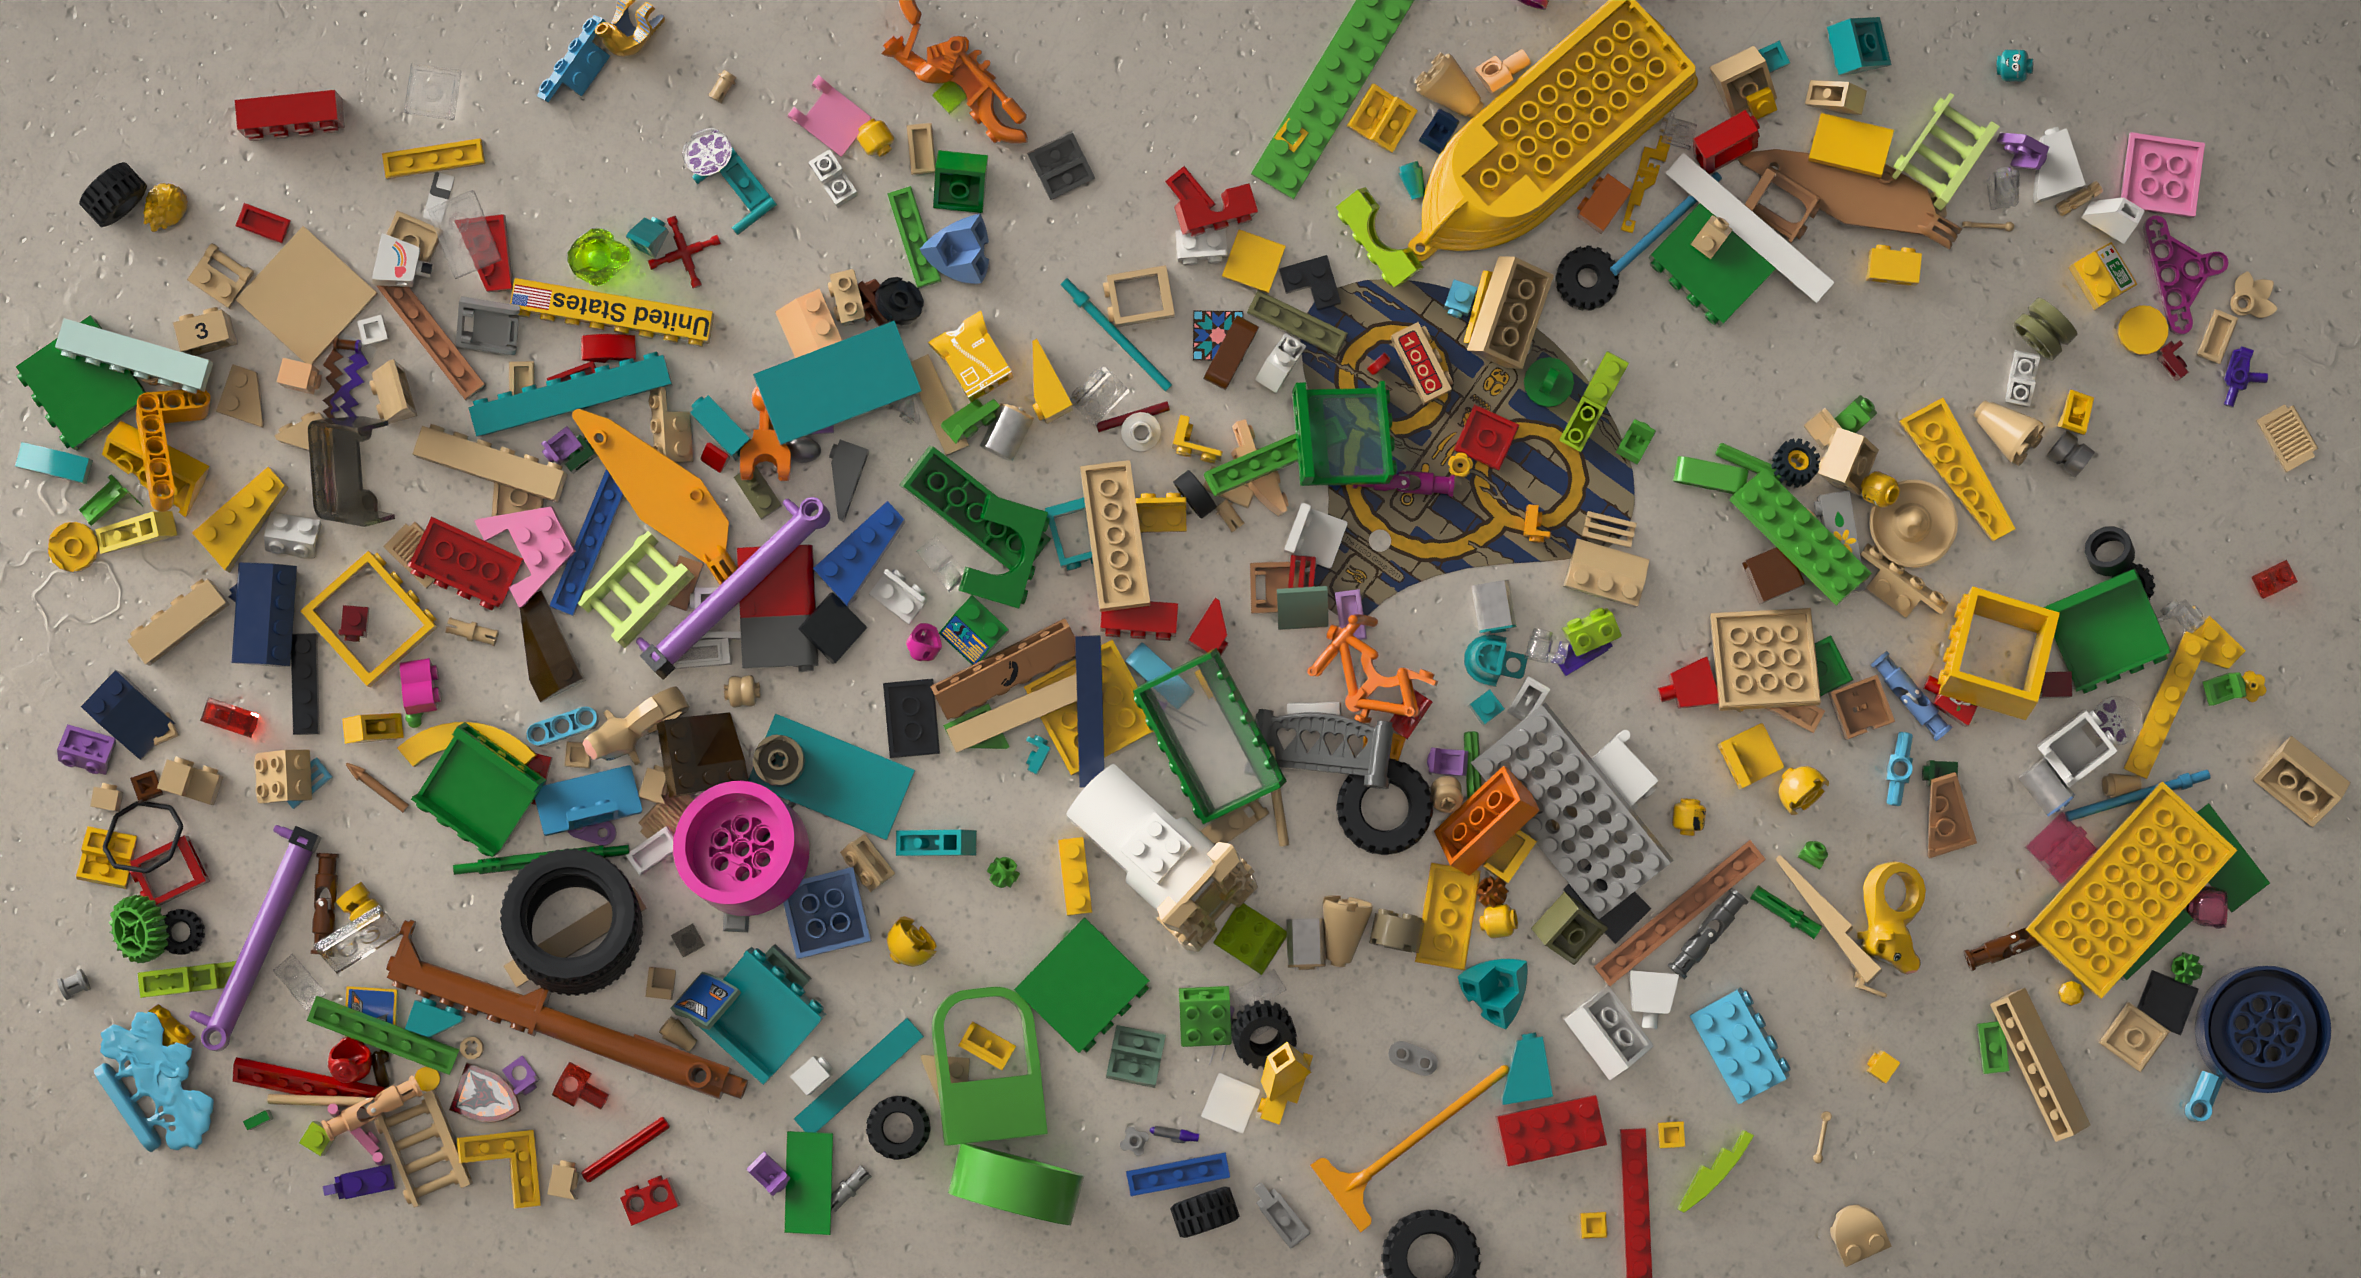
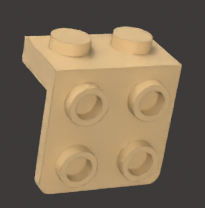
[254,750,312,803]

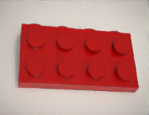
[407,516,524,611]

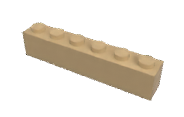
[412,424,568,503]
[1990,988,2091,1142]

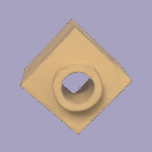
[90,783,123,812]

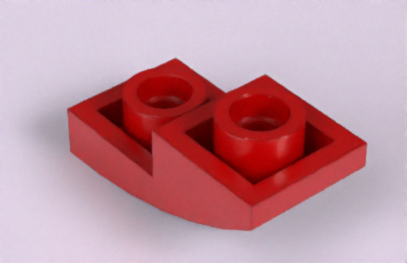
[581,334,636,363]

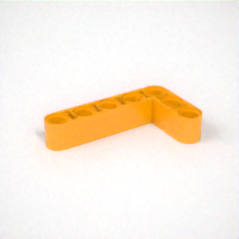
[136,389,210,512]

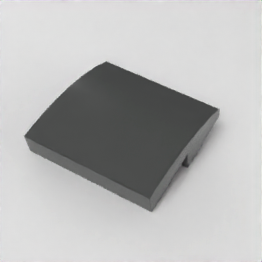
[1027,131,1095,200]

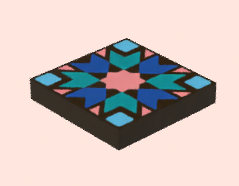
[1193,310,1243,362]

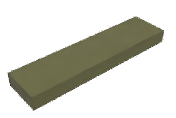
[1247,290,1348,357]

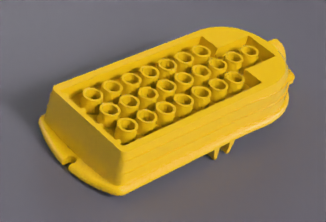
[1408,0,1698,262]

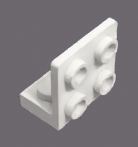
[1284,503,1347,569]

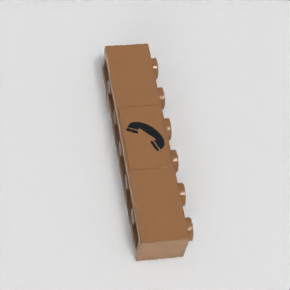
[930,618,1076,720]

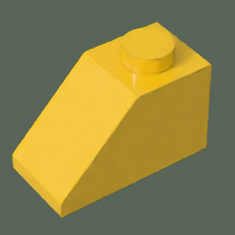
[342,713,404,744]

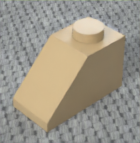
[1805,80,1867,115]

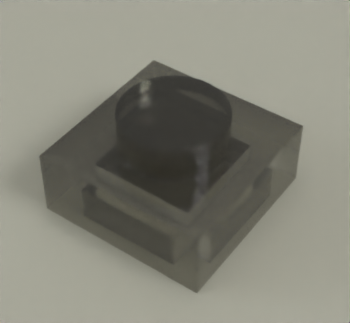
[671,923,706,958]

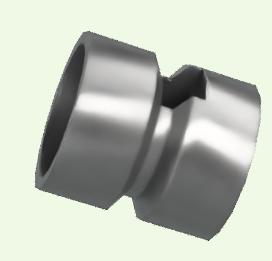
[2047,431,2095,477]

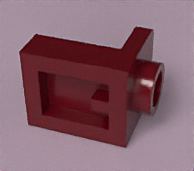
[2157,340,2189,382]
[338,605,370,642]

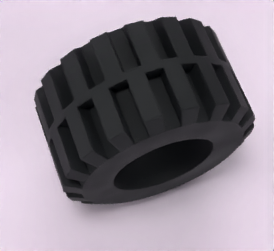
[79,162,147,227]
[1231,1000,1297,1070]
[866,1096,931,1160]
[1170,1187,1240,1238]

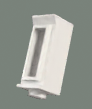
[673,638,732,669]

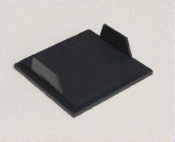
[2137,970,2199,1036]

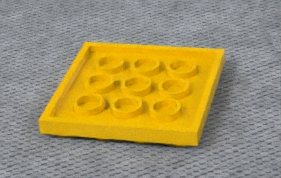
[1024,640,1154,776]

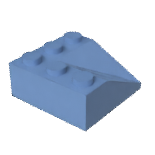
[783,867,872,959]

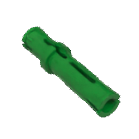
[1750,885,1822,940]

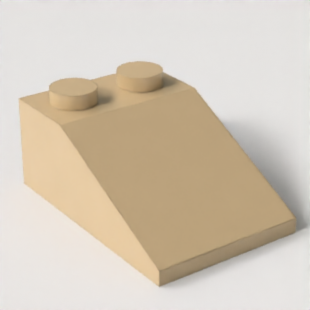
[370,359,417,424]

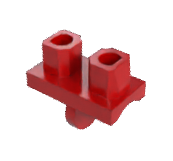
[1389,689,1433,740]

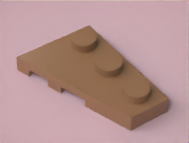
[1927,772,1977,858]

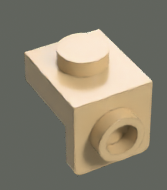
[1691,215,1732,259]

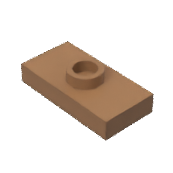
[668,555,704,611]

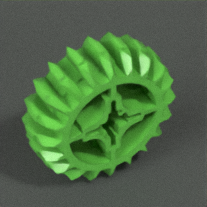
[108,895,170,963]

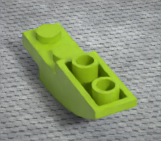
[1559,351,1629,452]

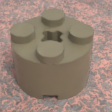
[753,735,805,787]
[1369,909,1425,953]

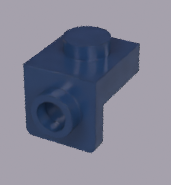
[1419,109,1460,154]

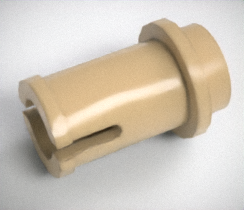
[708,70,737,104]
[1215,499,1244,532]

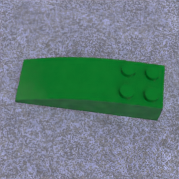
[899,445,1051,570]

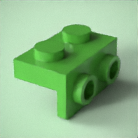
[941,399,1000,444]

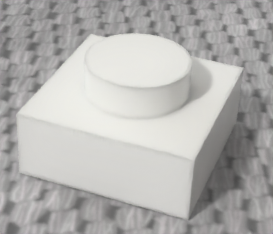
[357,315,389,346]

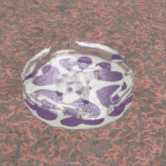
[682,128,732,176]
[2093,696,2143,746]

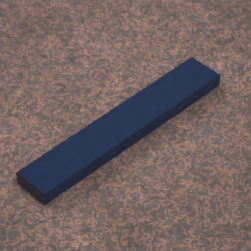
[1075,635,1104,788]

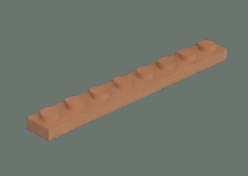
[1594,840,1766,987]

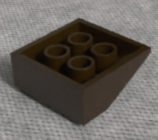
[657,712,749,798]

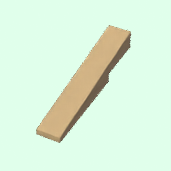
[1776,855,1882,985]

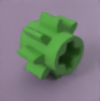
[987,857,1020,888]
[2171,952,2204,985]

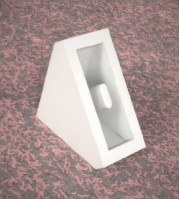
[1507,676,1550,721]

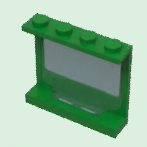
[1292,381,1397,486]

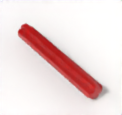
[581,1117,670,1182]

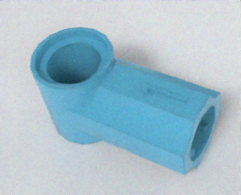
[2184,1071,2223,1122]

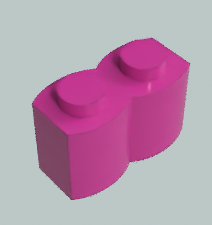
[400,658,441,715]

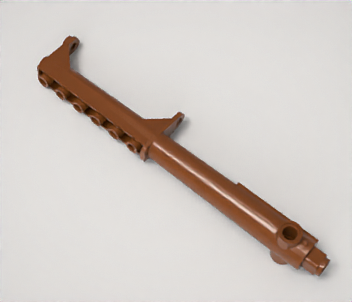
[386,920,748,1100]

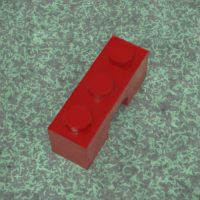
[1174,183,1258,237]

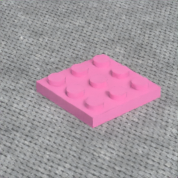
[2121,132,2205,218]

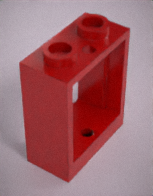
[1693,110,1760,174]
[129,835,210,907]

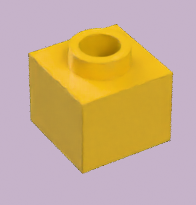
[1866,1051,1900,1084]

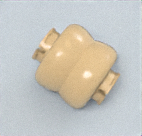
[724,675,761,708]
[1430,776,1463,813]

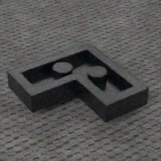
[1279,255,1341,311]

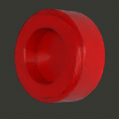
[1367,352,1391,375]

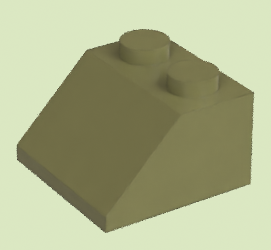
[1531,891,1608,965]

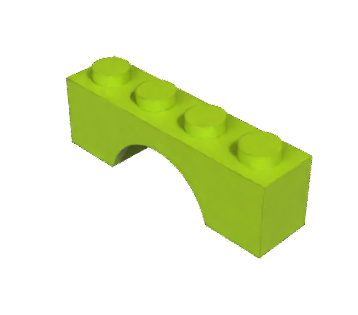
[1336,187,1424,288]

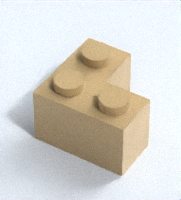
[157,757,223,805]

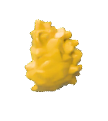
[143,183,188,232]

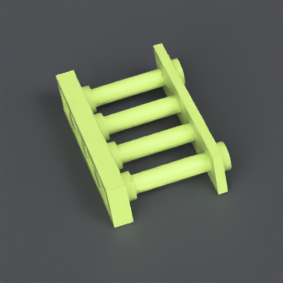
[1892,93,2000,211]
[578,531,695,649]

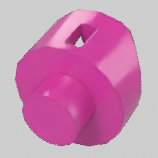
[906,623,942,661]

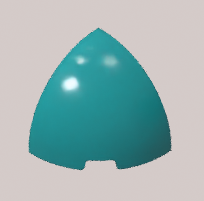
[1458,959,1528,1029]

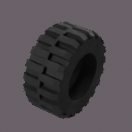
[1336,758,1433,855]
[1381,1210,1481,1278]

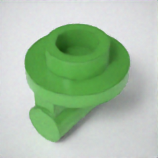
[1798,841,1828,870]

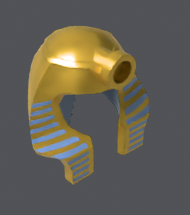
[595,0,665,57]

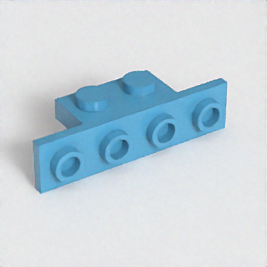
[537,15,610,102]

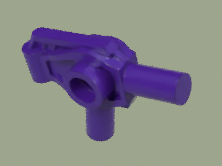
[2224,346,2268,408]

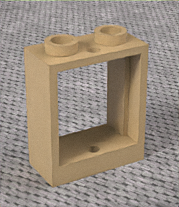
[1103,265,1175,328]

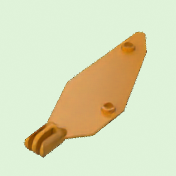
[572,409,738,585]

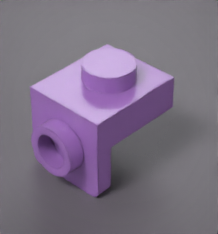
[541,426,583,465]
[1427,747,1469,776]
[747,1151,790,1196]

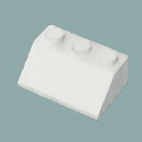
[1564,986,1654,1080]

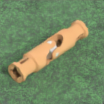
[321,1075,423,1141]

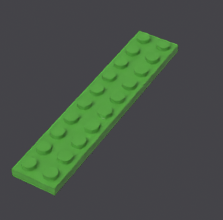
[1251,0,1415,200]

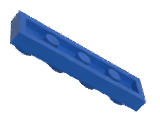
[1126,1152,1230,1196]

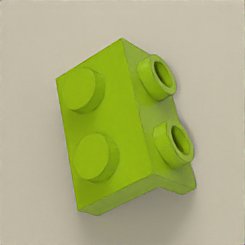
[1562,608,1622,656]

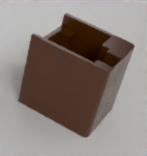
[1742,547,1805,604]

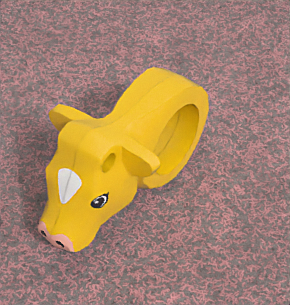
[1857,861,1926,975]

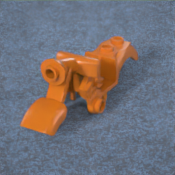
[881,0,1028,144]

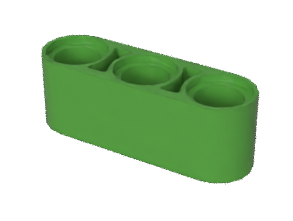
[1673,456,1749,494]

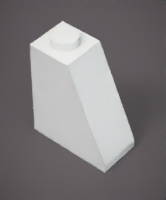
[2033,127,2086,204]

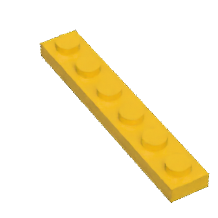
[2123,631,2209,779]

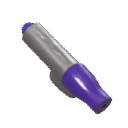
[1150,1126,1199,1143]

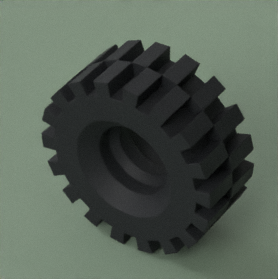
[1555,245,1620,311]

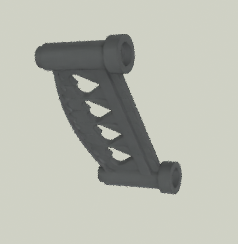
[1245,709,1394,789]

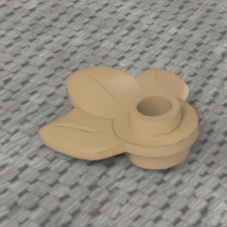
[2230,271,2277,318]

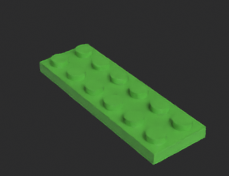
[1730,468,1872,606]

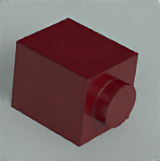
[2039,671,2072,699]

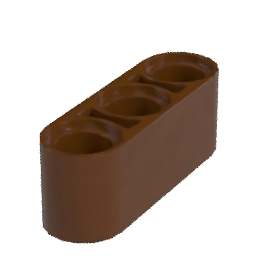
[1203,315,1259,390]

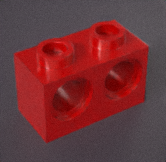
[620,1175,681,1226]

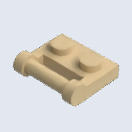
[187,243,254,309]

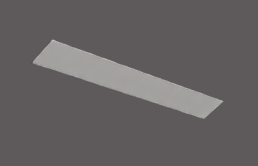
[1666,152,1834,303]

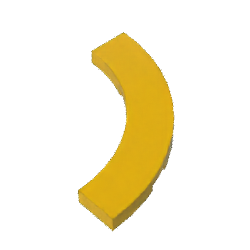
[397,722,537,767]

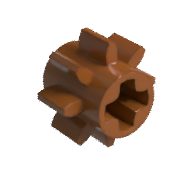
[1476,876,1509,908]

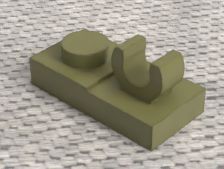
[734,466,782,520]

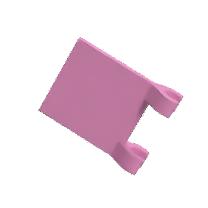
[788,75,872,157]

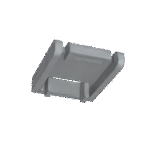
[456,296,520,355]

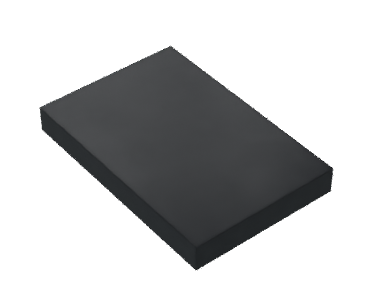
[883,678,940,759]
[1562,863,1651,944]

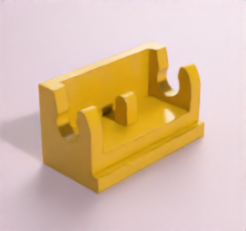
[958,1021,1016,1070]

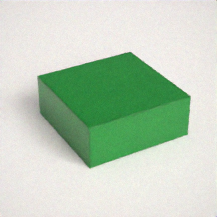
[243,1110,274,1130]

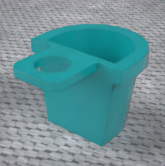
[1464,635,1527,687]

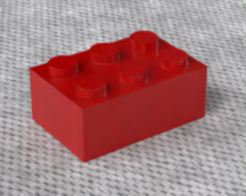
[1100,601,1178,641]

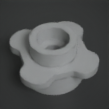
[1120,1127,1149,1156]

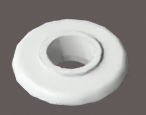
[1121,412,1161,451]

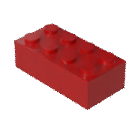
[234,90,345,141]
[1495,1095,1607,1167]

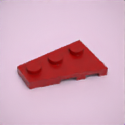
[454,214,513,293]

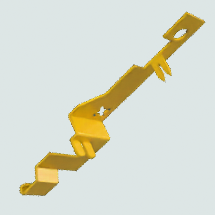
[1621,135,1672,234]

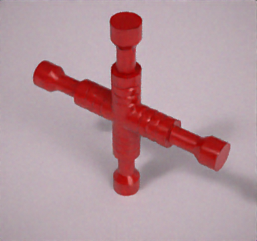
[648,216,721,289]

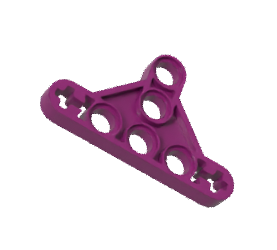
[2143,215,2228,335]

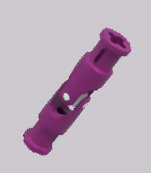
[1353,466,1455,497]

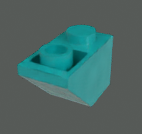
[405,997,466,1037]

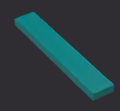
[794,1018,924,1133]

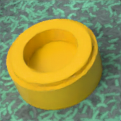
[415,1066,441,1092]

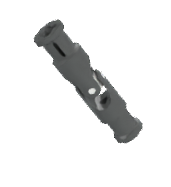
[1667,888,1749,980]

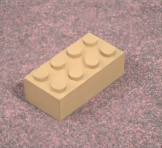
[1467,256,1554,369]

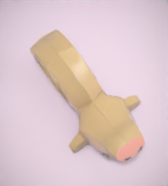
[583,686,690,766]

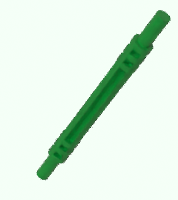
[453,845,630,875]

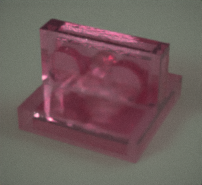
[2025,812,2097,884]

